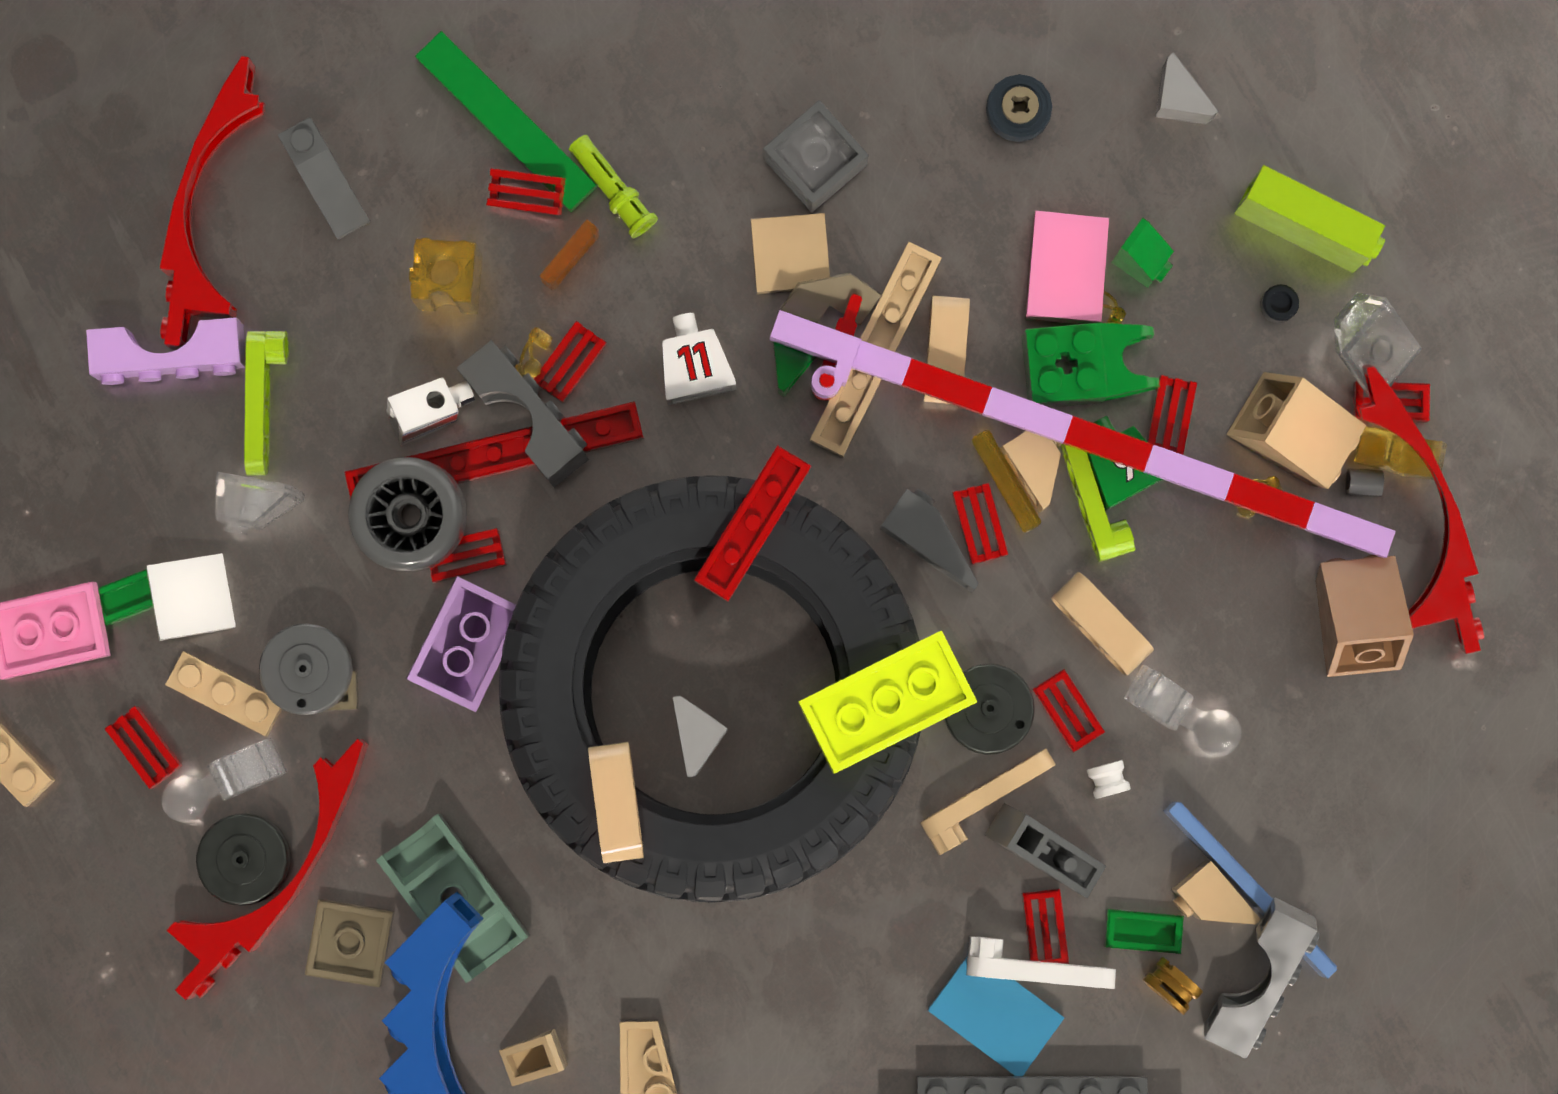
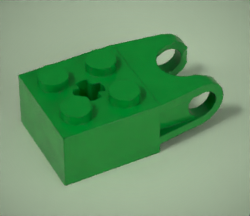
[1021,323,1160,408]

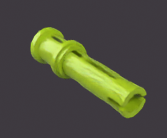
[568,134,658,238]

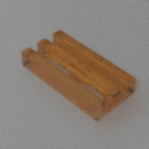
[539,219,599,291]

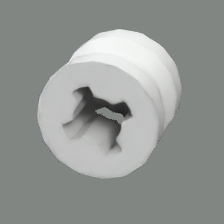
[1087,760,1131,799]

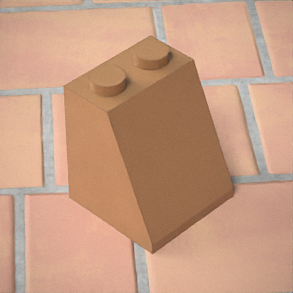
[1315,555,1414,677]

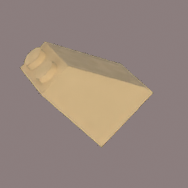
[1226,372,1366,489]

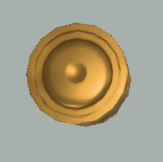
[1142,957,1203,1015]

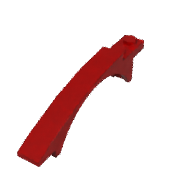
[159,56,265,350]
[1356,364,1484,654]
[166,738,368,1000]

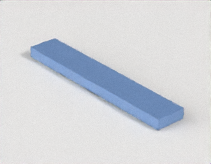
[1163,802,1338,979]

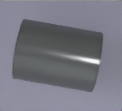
[1345,468,1384,496]

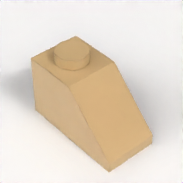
[999,431,1061,513]
[1171,860,1261,925]

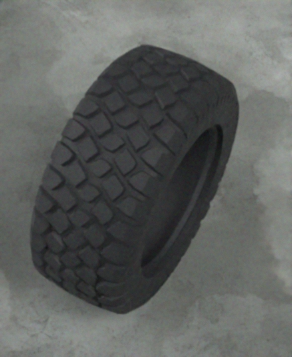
[499,475,921,903]

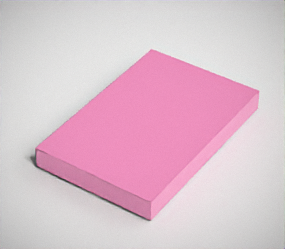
[1026,211,1109,324]
[0,582,111,680]

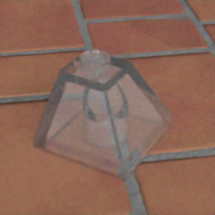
[1334,292,1422,398]
[216,472,305,535]

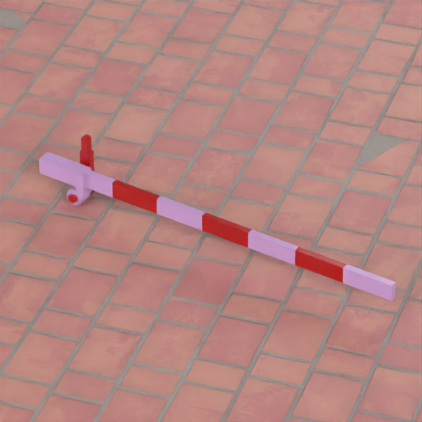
[770,294,1396,558]

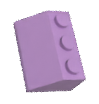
[406,576,516,712]

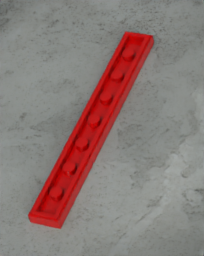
[344,401,644,499]

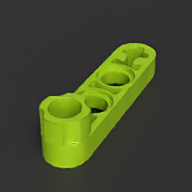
[244,331,289,476]
[1060,443,1136,562]

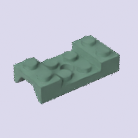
[376,814,530,983]

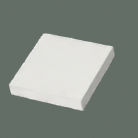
[146,553,236,641]

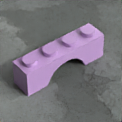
[86,318,246,385]

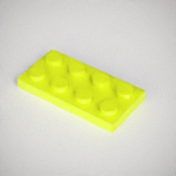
[798,630,977,774]

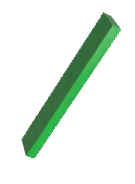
[415,31,597,212]

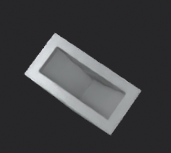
[1155,53,1218,125]
[673,696,728,777]

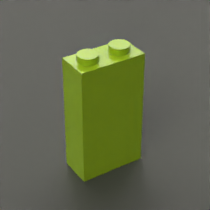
[1234,165,1386,273]

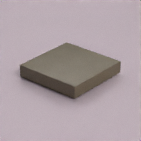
[305,899,395,987]

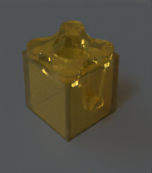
[409,238,483,314]

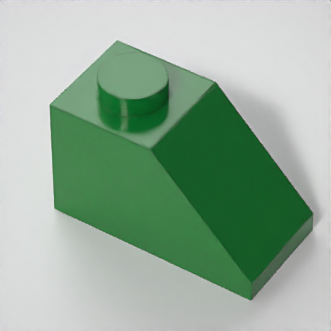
[1111,218,1174,288]

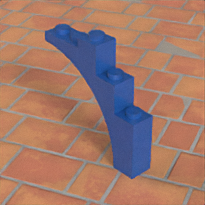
[379,891,484,1094]

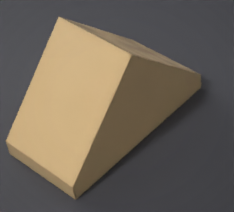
[499,1029,568,1086]

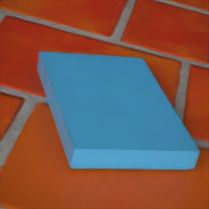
[927,954,1064,1076]

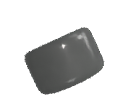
[348,457,467,571]

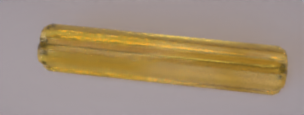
[972,430,1041,533]

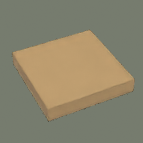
[751,213,830,294]

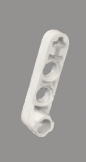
[966,936,1116,989]

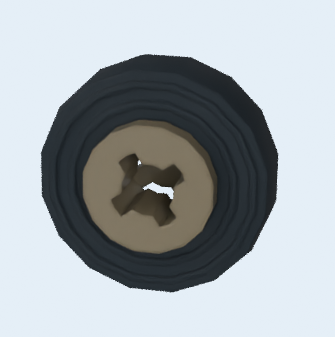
[986,74,1053,142]

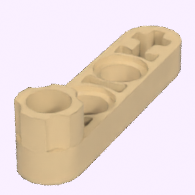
[920,748,1056,855]

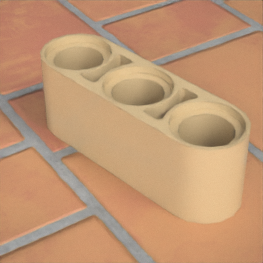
[924,295,970,404]
[1051,572,1154,676]
[588,742,644,863]

